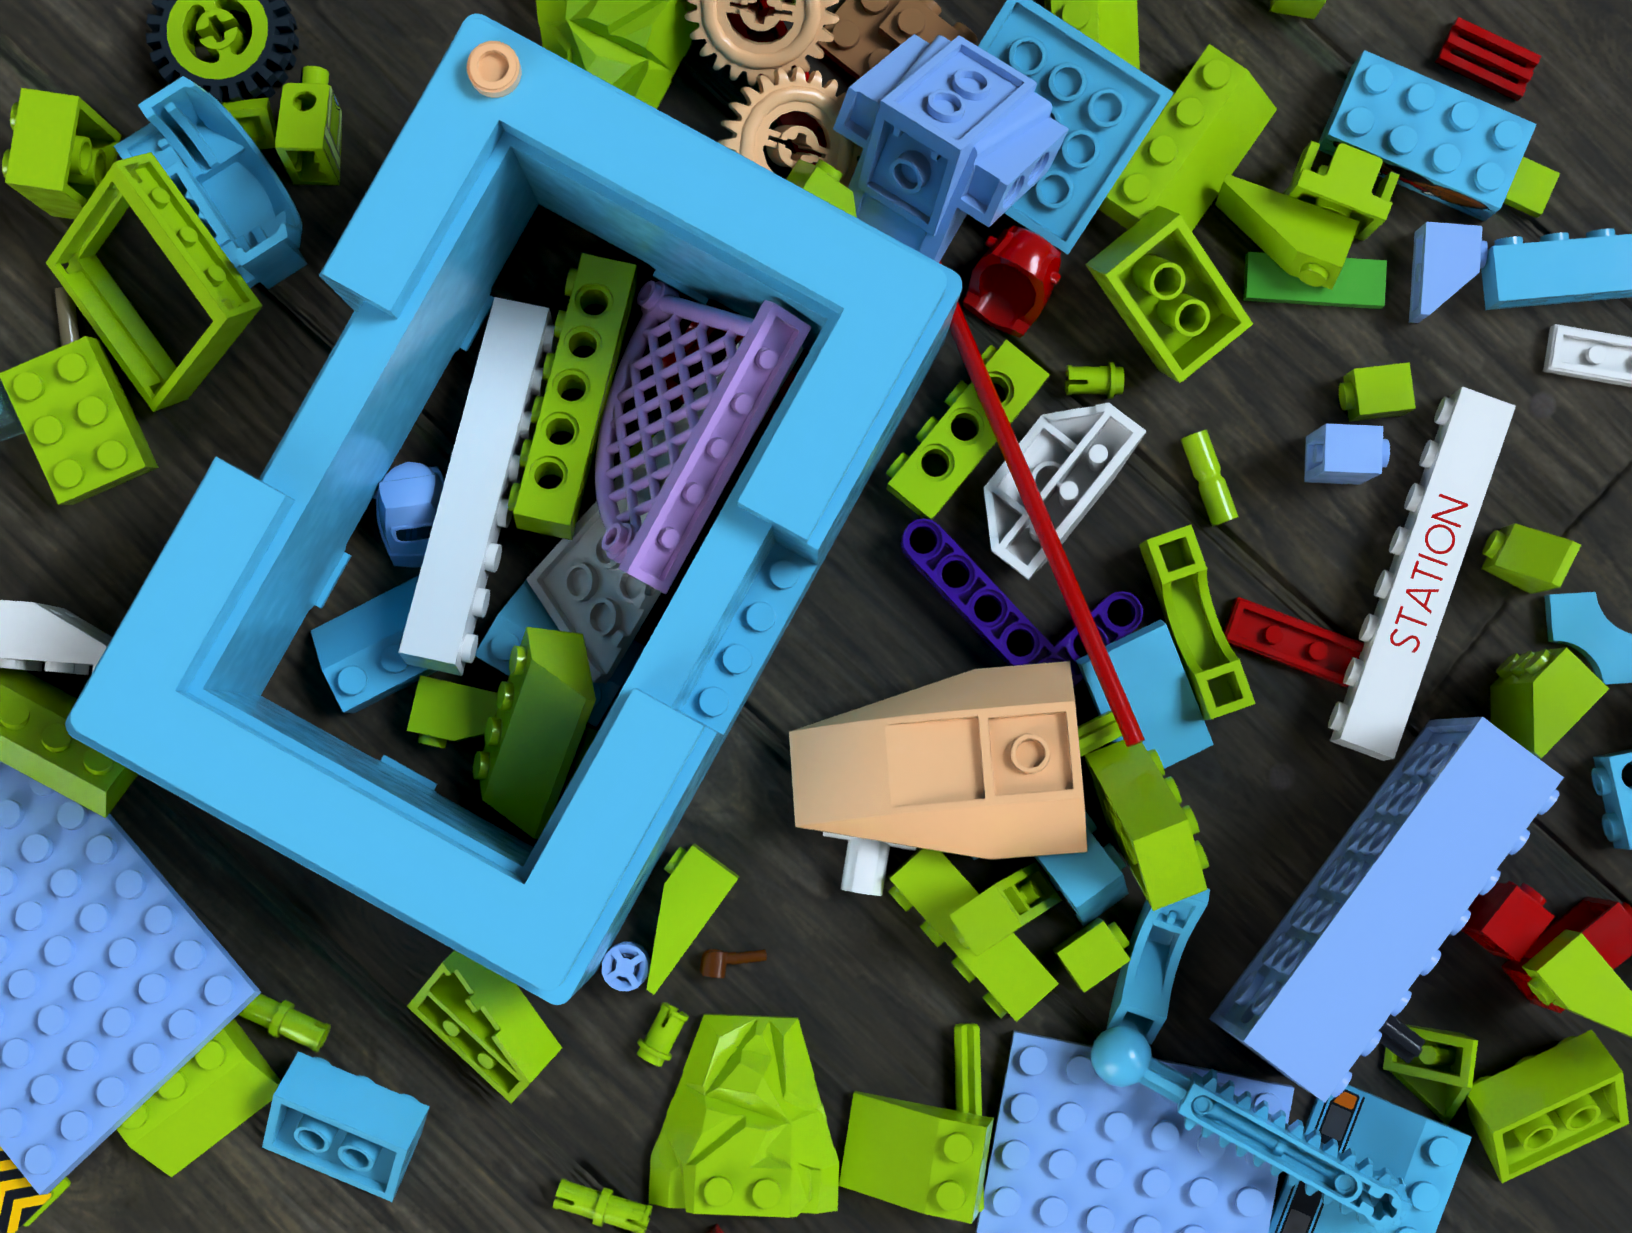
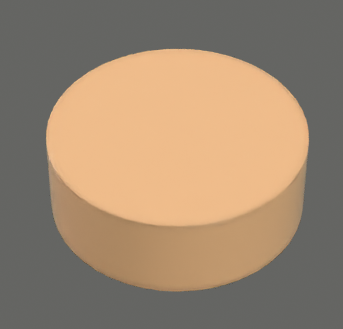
[467,41,522,98]

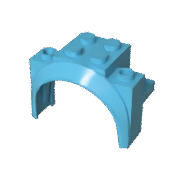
[114,76,307,289]

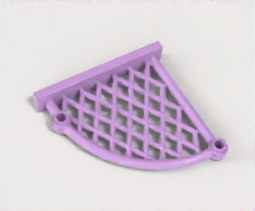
[595,280,812,594]

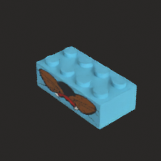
[1318,50,1537,221]

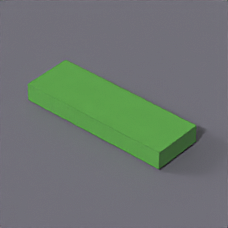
[1243,252,1387,309]

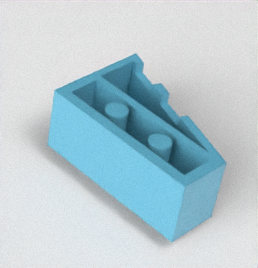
[1035,811,1129,926]

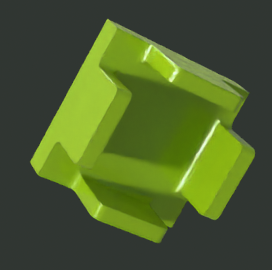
[1284,141,1399,241]

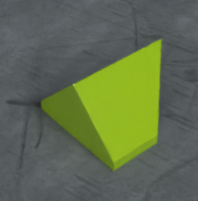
[1383,1024,1478,1125]

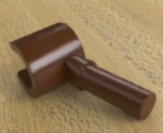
[700,949,767,978]

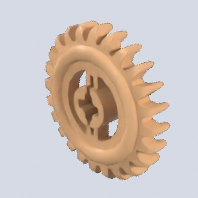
[684,0,839,86]
[718,67,863,188]

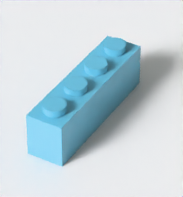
[1481,228,1632,310]

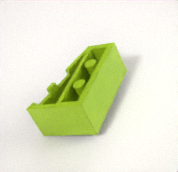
[407,950,562,1104]

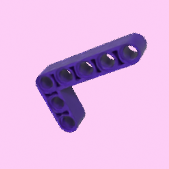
[901,518,1143,688]

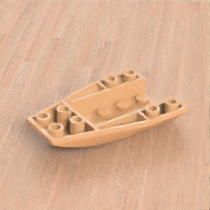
[789,661,1088,860]

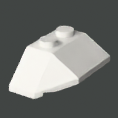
[984,403,1146,580]

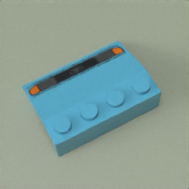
[1268,1084,1472,1233]

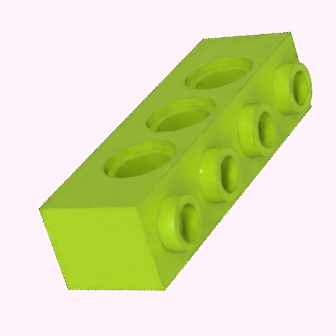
[886,339,1050,520]

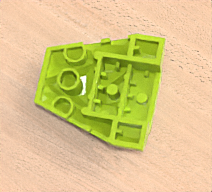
[535,0,700,109]
[649,1013,839,1218]

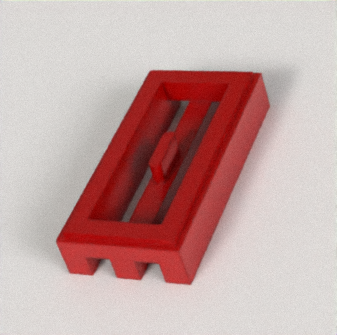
[1435,17,1542,101]

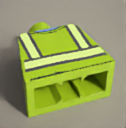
[275,66,342,185]

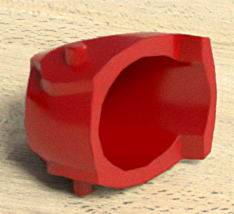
[963,225,1062,338]

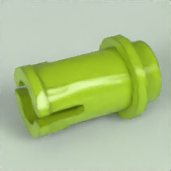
[1065,362,1124,399]
[637,1002,689,1067]

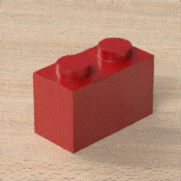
[1461,881,1555,962]

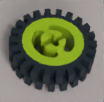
[146,0,299,104]

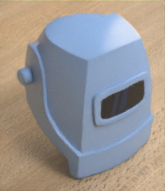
[373,462,445,568]

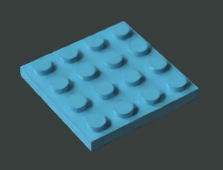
[978,0,1174,255]

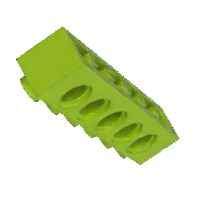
[508,253,638,540]

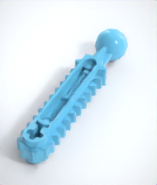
[1091,1026,1411,1232]

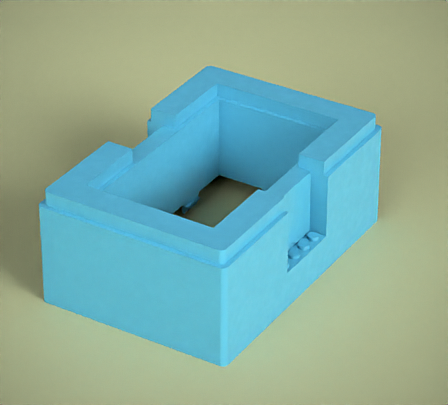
[65,14,962,1005]

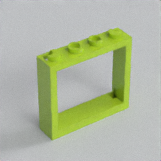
[46,152,263,412]

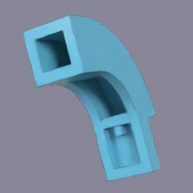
[1107,888,1210,1044]

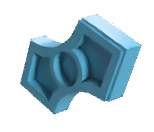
[1544,592,1632,685]

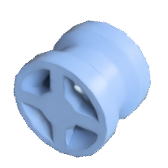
[601,941,651,991]

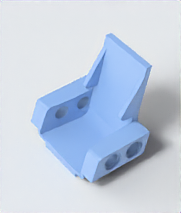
[833,34,1069,263]

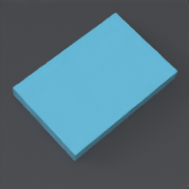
[1076,619,1214,769]

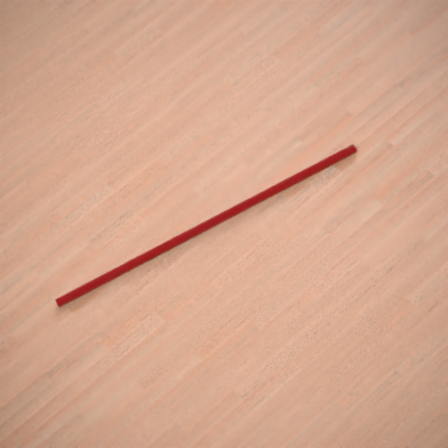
[939,260,1145,747]

